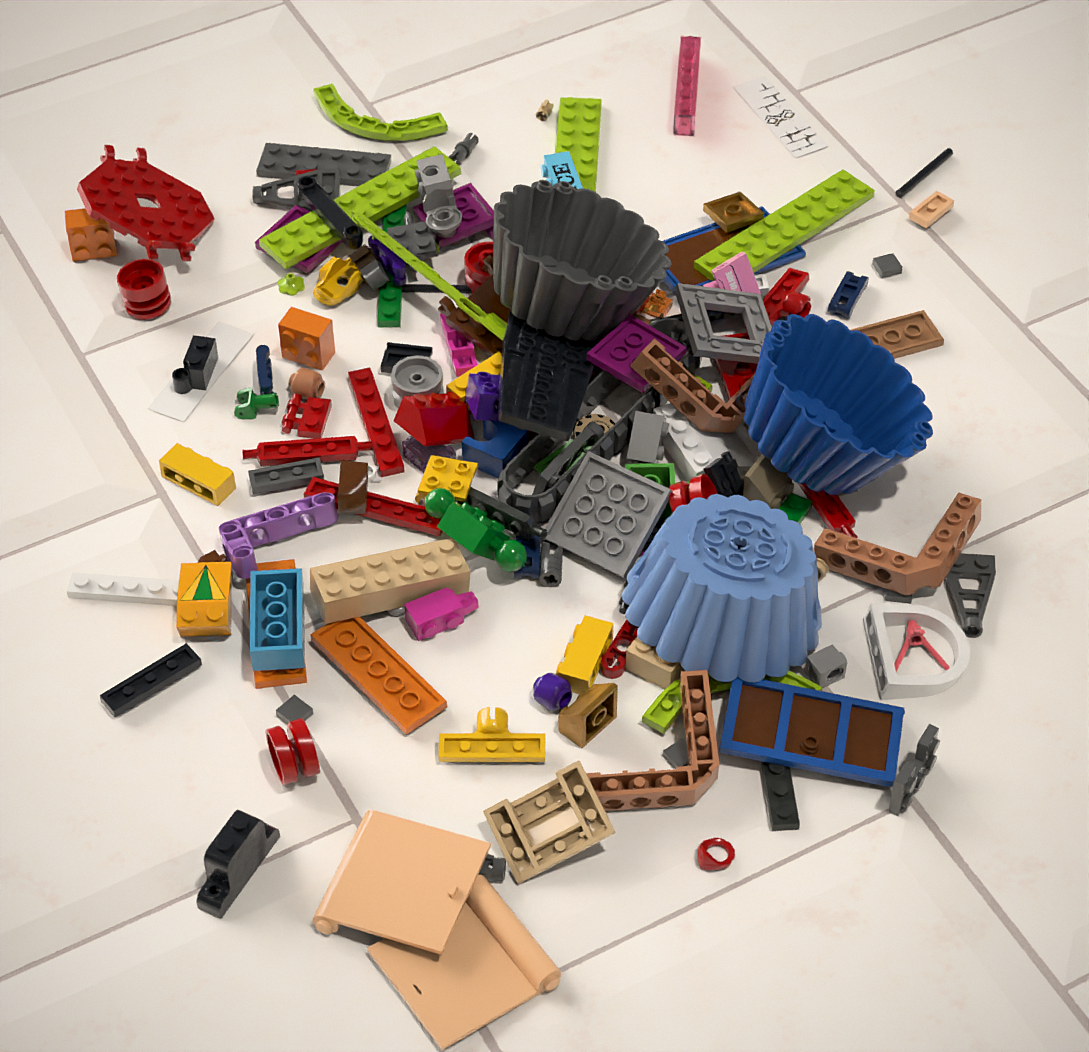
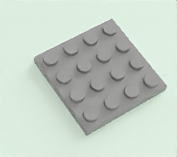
[544,451,672,579]

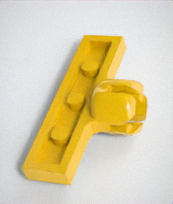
[439,707,545,762]

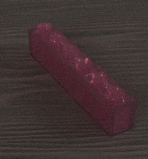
[673,36,701,136]

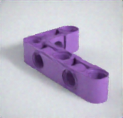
[218,492,338,579]

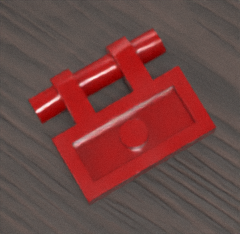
[281,394,332,439]

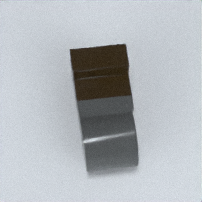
[348,244,390,291]

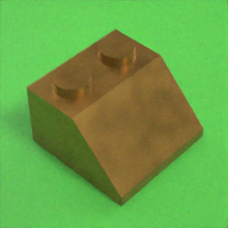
[558,683,618,748]

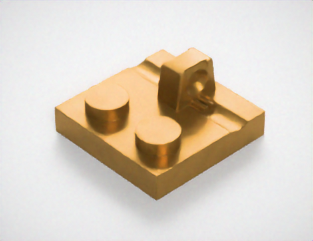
[703,191,764,233]

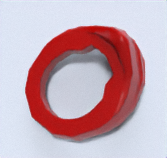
[697,838,735,870]

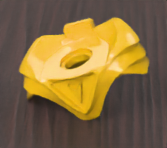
[313,257,365,305]

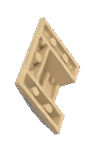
[483,760,616,884]

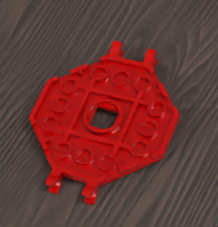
[77,145,215,261]

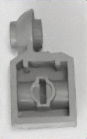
[414,154,462,238]

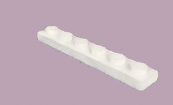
[67,572,179,606]

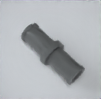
[448,133,479,165]

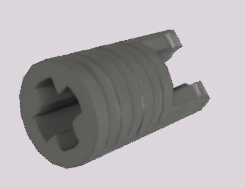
[539,542,563,587]

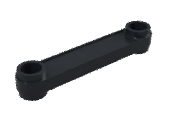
[297,176,363,250]

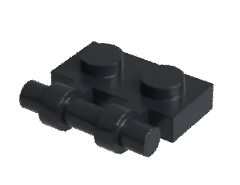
[703,451,744,498]

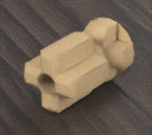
[536,100,554,121]

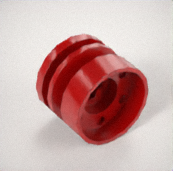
[117,259,171,320]

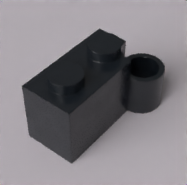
[172,335,218,394]

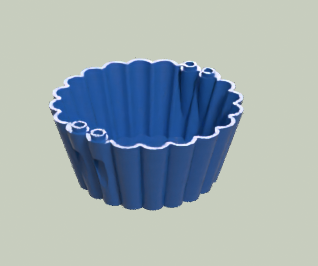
[744,314,933,495]

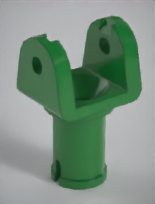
[234,387,279,420]

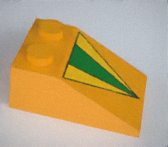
[176,562,232,637]

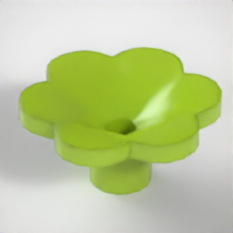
[277,273,305,296]

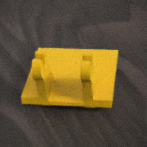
[415,455,478,504]

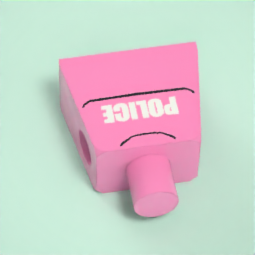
[703,252,761,294]

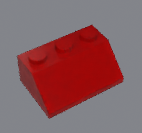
[393,392,474,446]

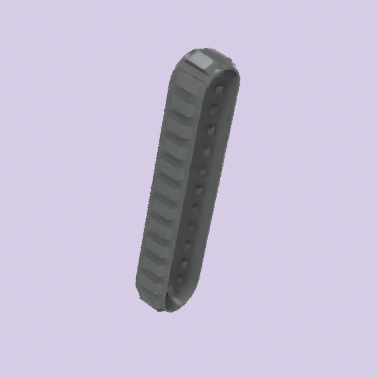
[497,318,702,524]

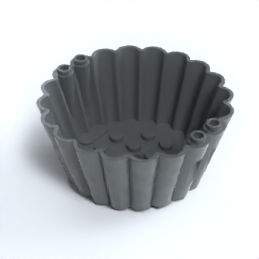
[493,180,672,341]

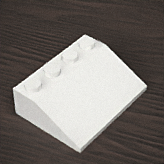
[653,403,756,481]

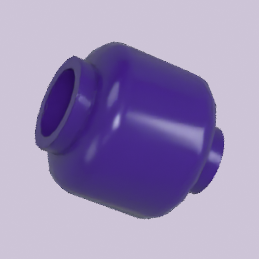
[533,673,572,711]

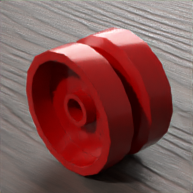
[464,241,493,293]
[669,474,718,513]
[265,718,320,786]

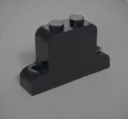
[196,809,280,919]

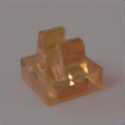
[642,289,673,318]

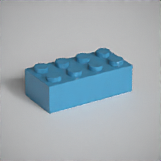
[250,568,305,671]

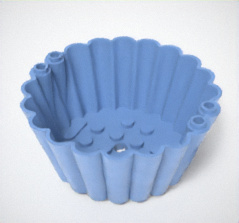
[622,494,822,683]

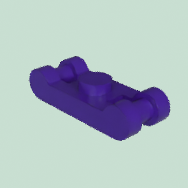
[368,235,407,286]

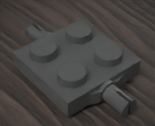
[387,214,437,272]

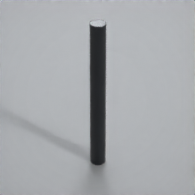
[895,148,953,198]
[402,284,472,293]

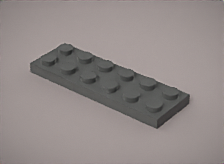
[256,143,391,186]

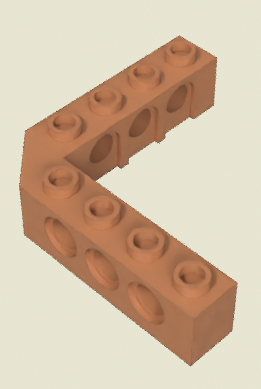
[631,339,756,433]
[814,492,981,595]
[586,670,719,811]

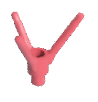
[894,620,949,672]

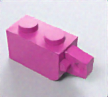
[404,588,479,641]

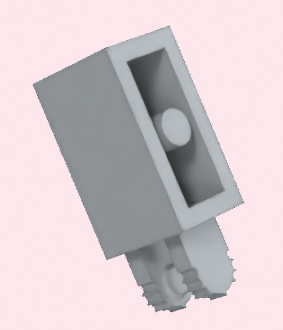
[627,411,669,464]

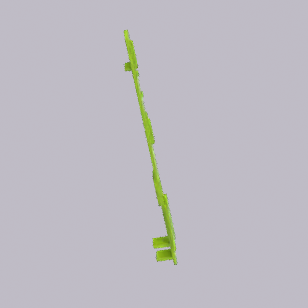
[352,213,507,341]

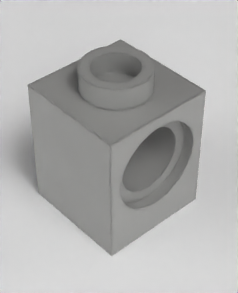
[805,644,847,688]

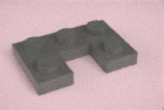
[888,724,940,816]

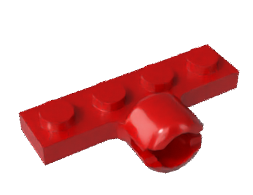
[744,268,812,329]

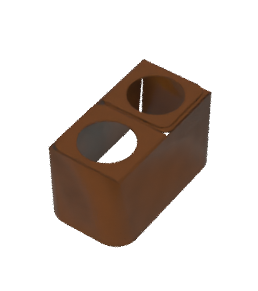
[338,460,368,514]

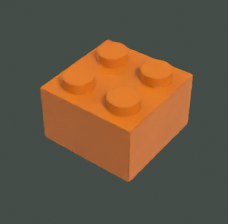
[65,208,117,262]
[278,307,336,371]

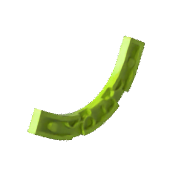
[313,83,448,141]
[642,671,823,734]

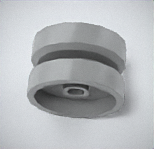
[391,356,444,408]

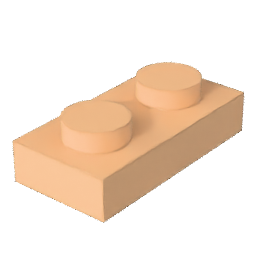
[909,191,954,228]

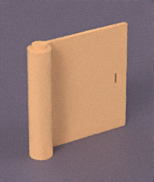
[312,810,491,955]
[367,875,562,1050]

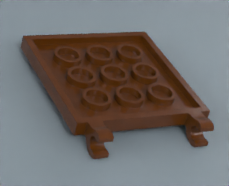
[438,255,510,357]

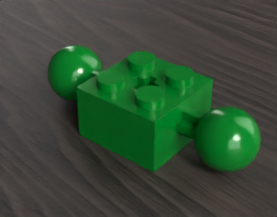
[424,488,527,572]

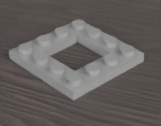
[674,283,772,364]

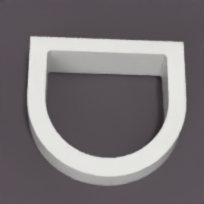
[863,603,970,700]

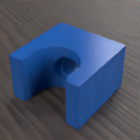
[461,420,528,479]

